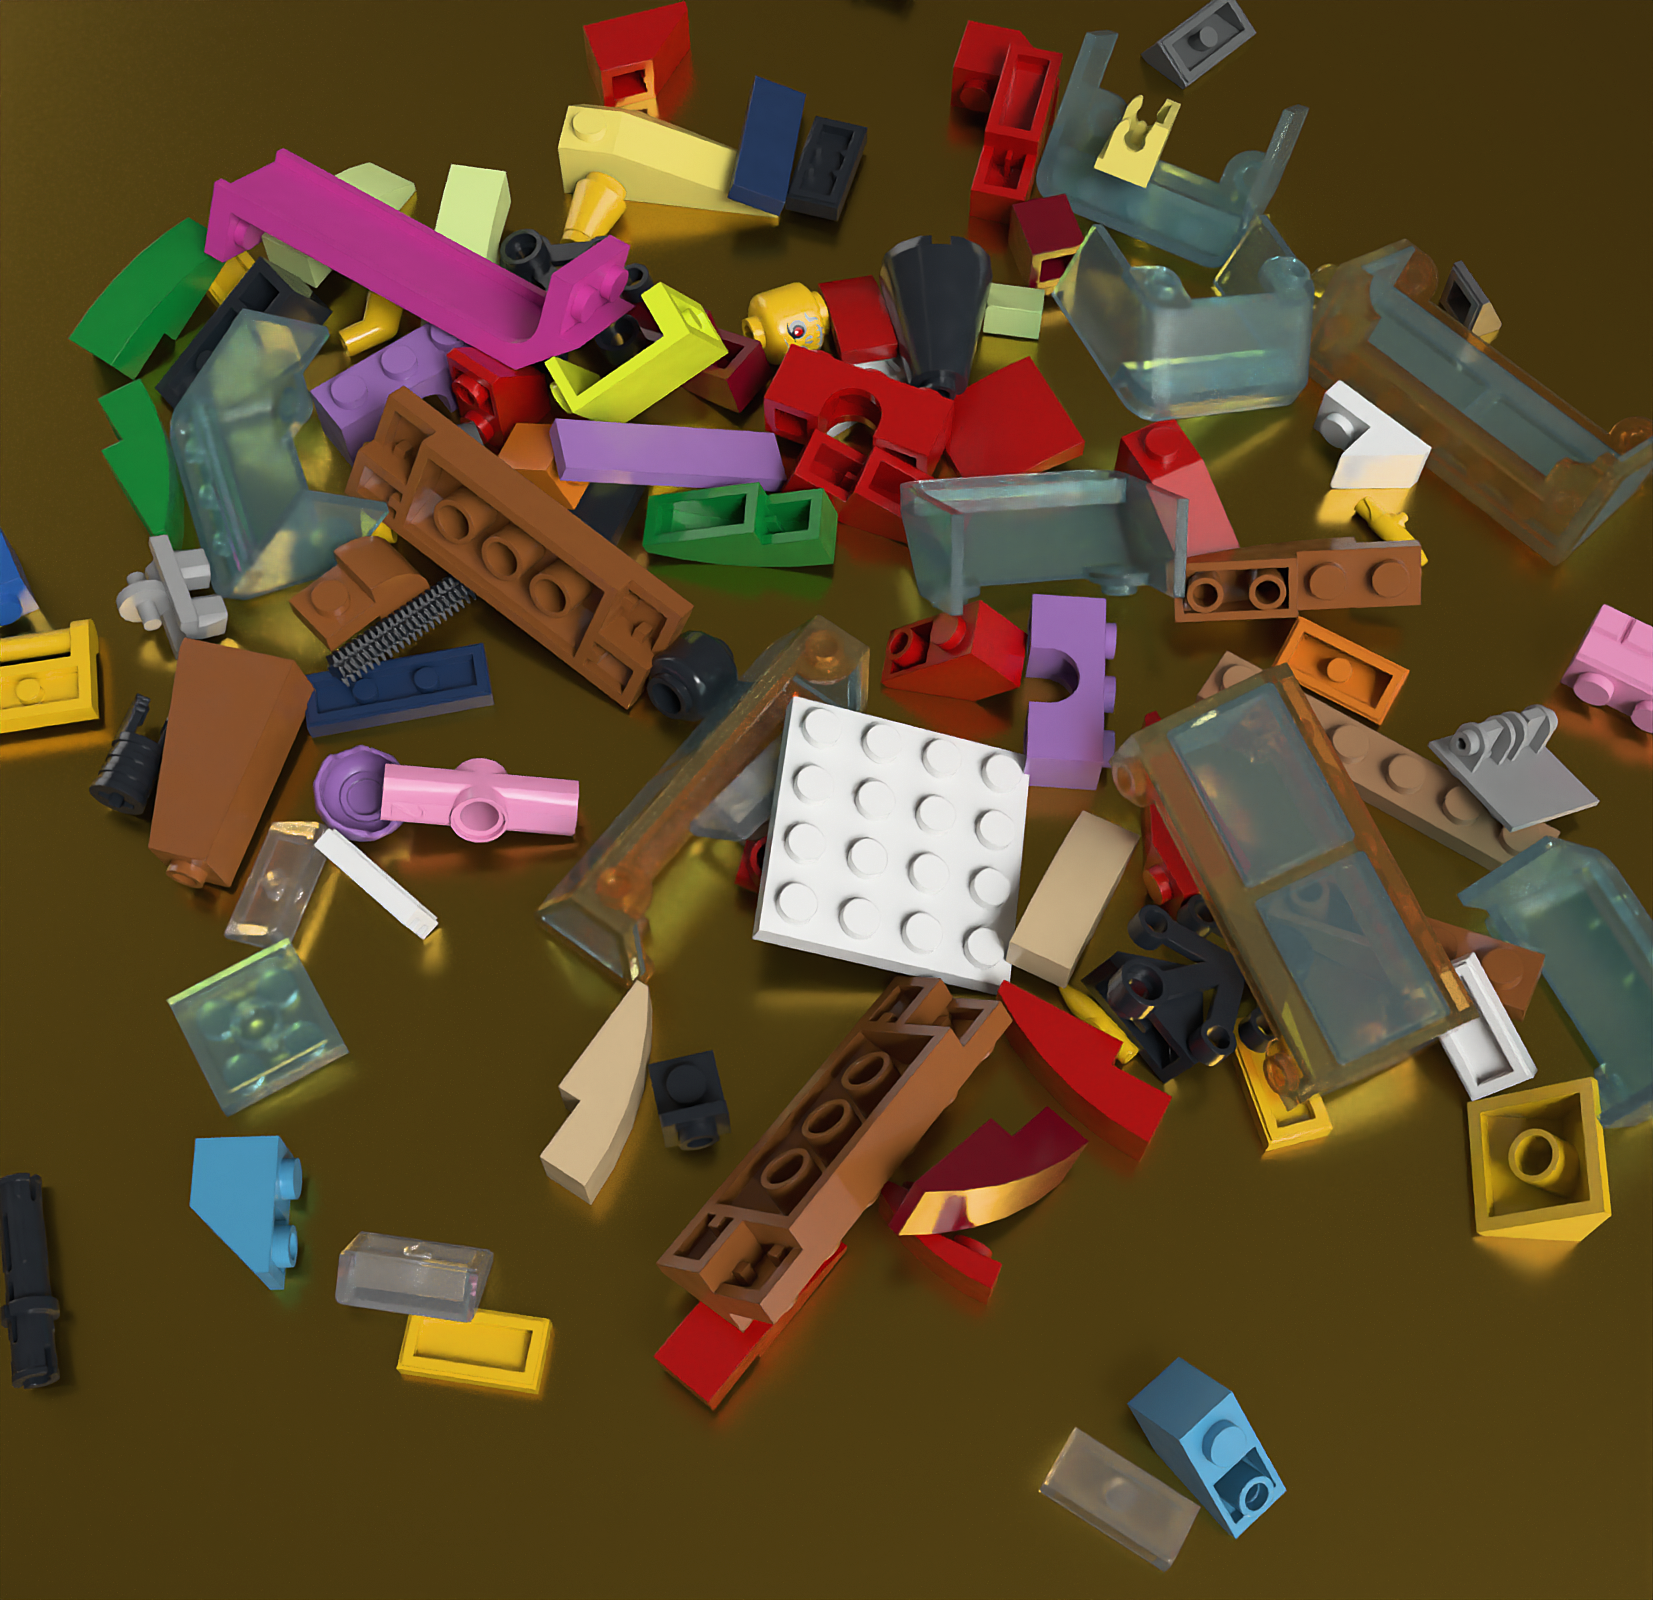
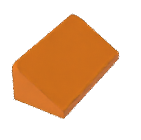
[1270,616,1410,725]

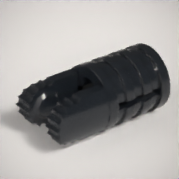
[89,693,169,815]

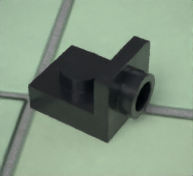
[648,1050,731,1150]

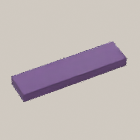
[549,418,787,492]

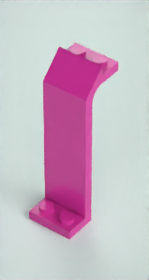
[204,148,635,370]

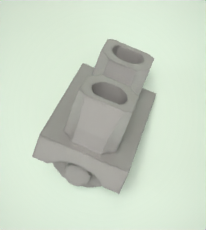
[116,535,228,659]

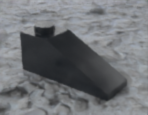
[155,256,333,426]

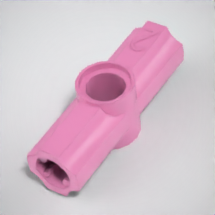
[380,758,579,843]

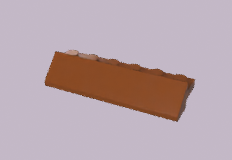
[344,385,694,710]
[656,976,1013,1333]

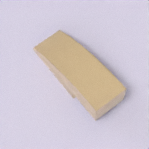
[1006,810,1141,989]
[540,980,652,1205]

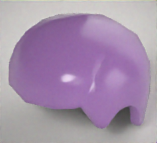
[313,745,404,842]

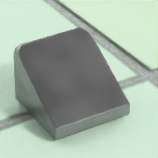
[1440,260,1502,340]

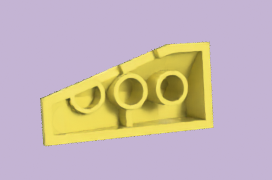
[558,104,778,218]

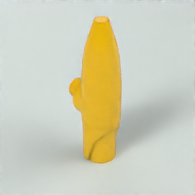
[1354,496,1428,566]
[1058,984,1139,1064]

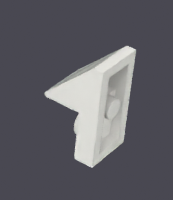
[1313,380,1432,489]

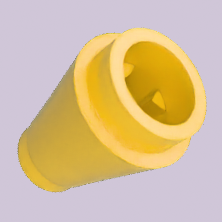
[560,171,627,244]

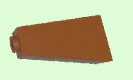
[148,637,316,888]

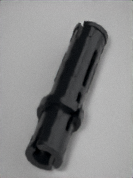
[0,1173,60,1389]

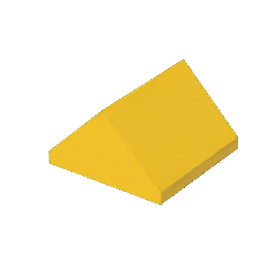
[1467,1077,1611,1241]

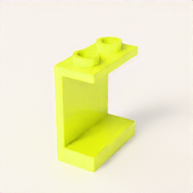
[544,282,729,423]

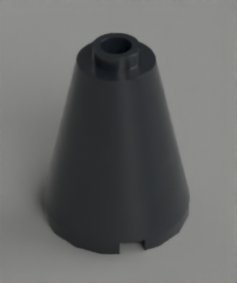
[879,235,993,400]

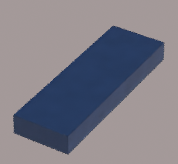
[727,76,806,216]
[305,643,494,738]

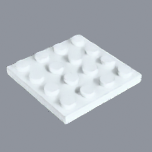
[752,696,1030,995]

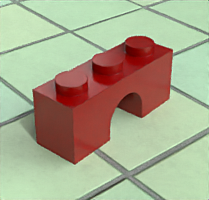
[763,343,954,476]

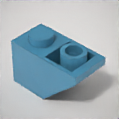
[190,1136,302,1290]
[1127,1357,1287,1539]

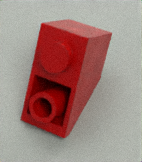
[583,1,690,108]
[950,20,1061,126]
[446,347,551,451]
[880,600,1028,701]

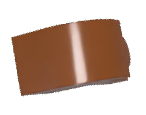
[288,536,430,652]

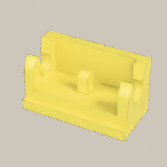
[1094,95,1181,188]

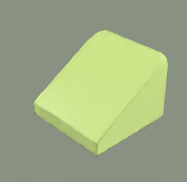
[983,283,1045,339]

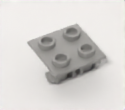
[1428,704,1599,832]

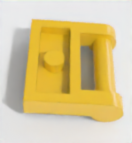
[0,619,99,733]

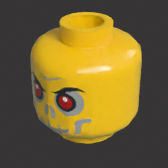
[742,282,830,365]

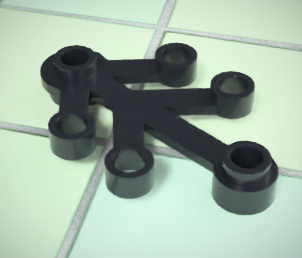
[500,229,654,374]
[1107,894,1315,1066]

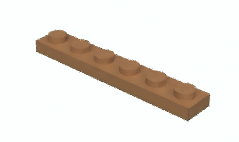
[1194,651,1561,890]

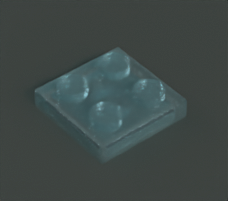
[167,937,349,1117]

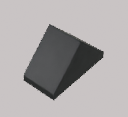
[1081,951,1203,1084]

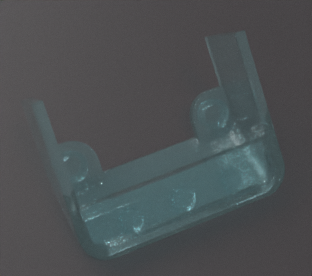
[1036,30,1310,268]
[1051,215,1315,421]
[170,308,389,600]
[900,470,1189,616]
[1457,835,1653,1128]

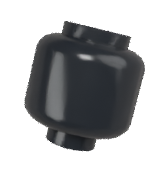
[647,630,738,722]

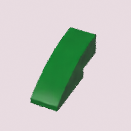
[68,217,226,380]
[97,378,184,551]
[642,482,838,567]

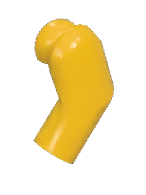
[337,290,403,357]

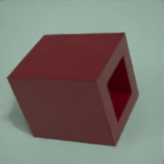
[1008,193,1086,289]

